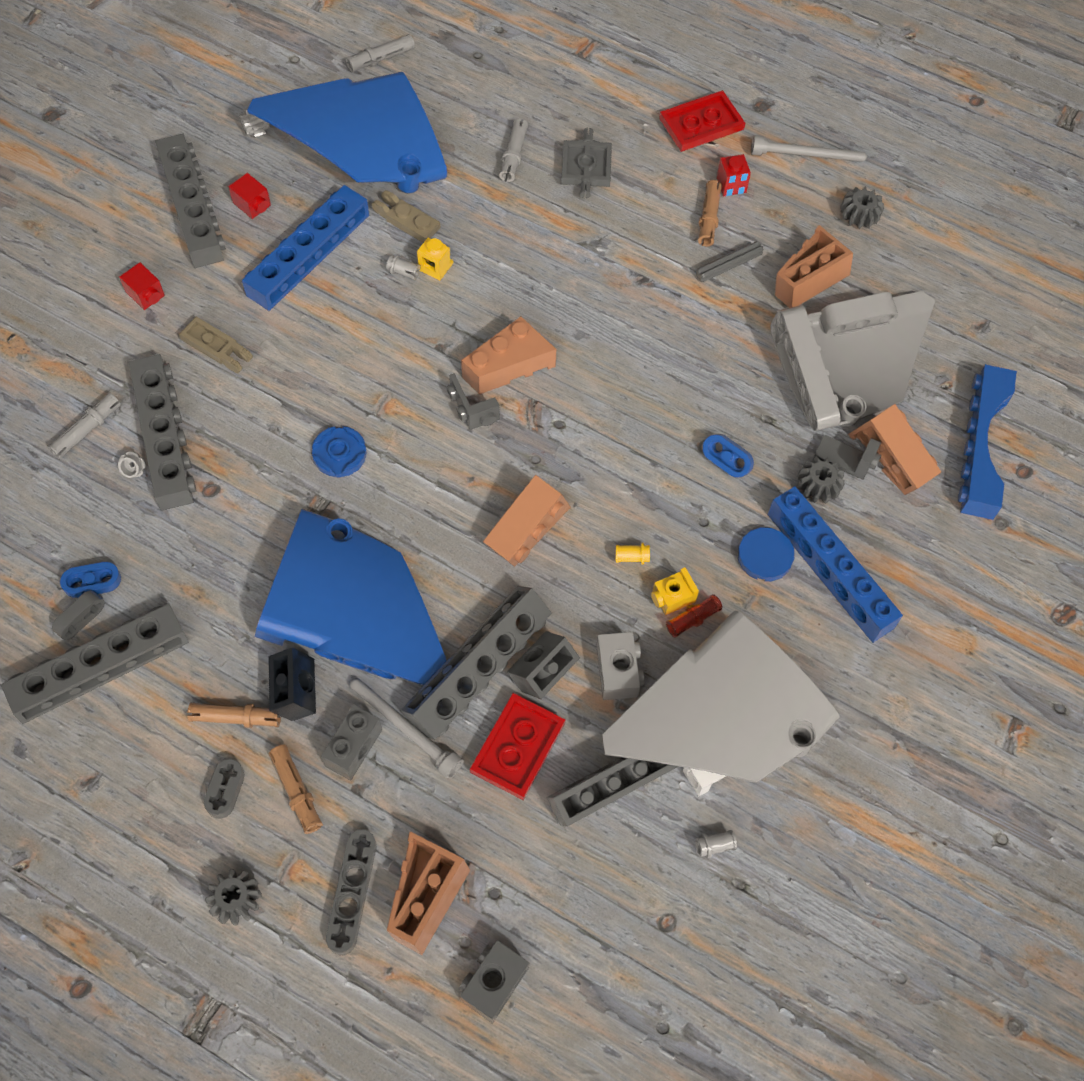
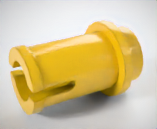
[616,542,650,565]

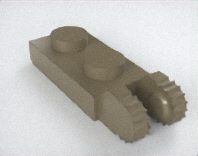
[371,190,441,243]
[179,316,253,373]

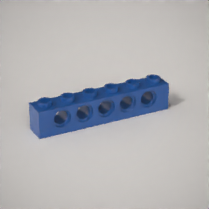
[242,185,369,311]
[768,486,903,643]

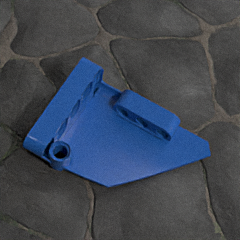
[247,72,447,193]
[254,509,447,686]

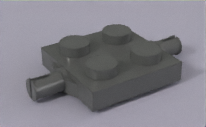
[561,128,612,198]

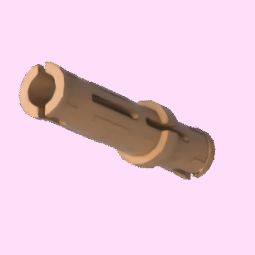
[698,180,722,247]
[187,702,281,728]
[268,744,323,834]

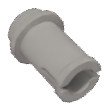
[386,254,420,281]
[695,830,737,859]

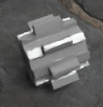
[239,108,270,138]

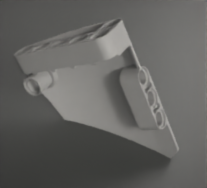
[770,291,936,431]
[602,611,839,783]

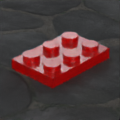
[659,90,746,152]
[470,693,566,801]

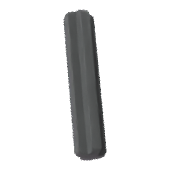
[696,241,764,282]

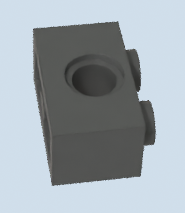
[507,631,580,699]
[321,704,382,781]
[459,940,530,1024]

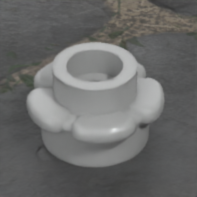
[118,451,146,478]

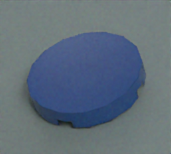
[312,426,367,477]
[738,527,795,582]

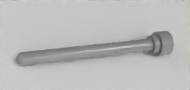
[751,135,867,162]
[350,679,464,779]

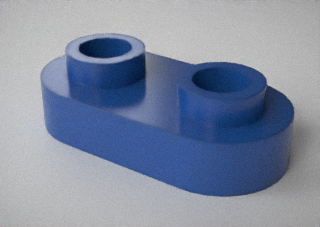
[703,434,754,478]
[60,562,121,598]

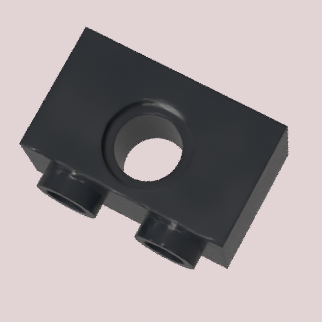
[268,647,316,721]

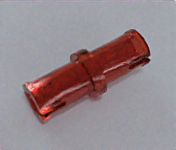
[666,594,723,638]

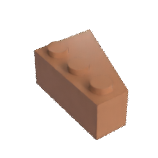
[775,225,853,308]
[461,316,557,395]
[848,404,941,495]
[483,475,571,567]
[387,831,470,955]

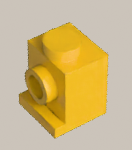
[417,237,453,281]
[651,567,699,616]

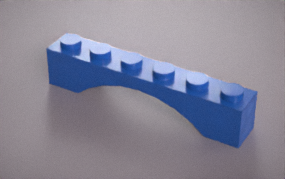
[958,364,1017,520]

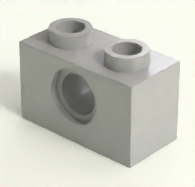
[596,632,644,700]

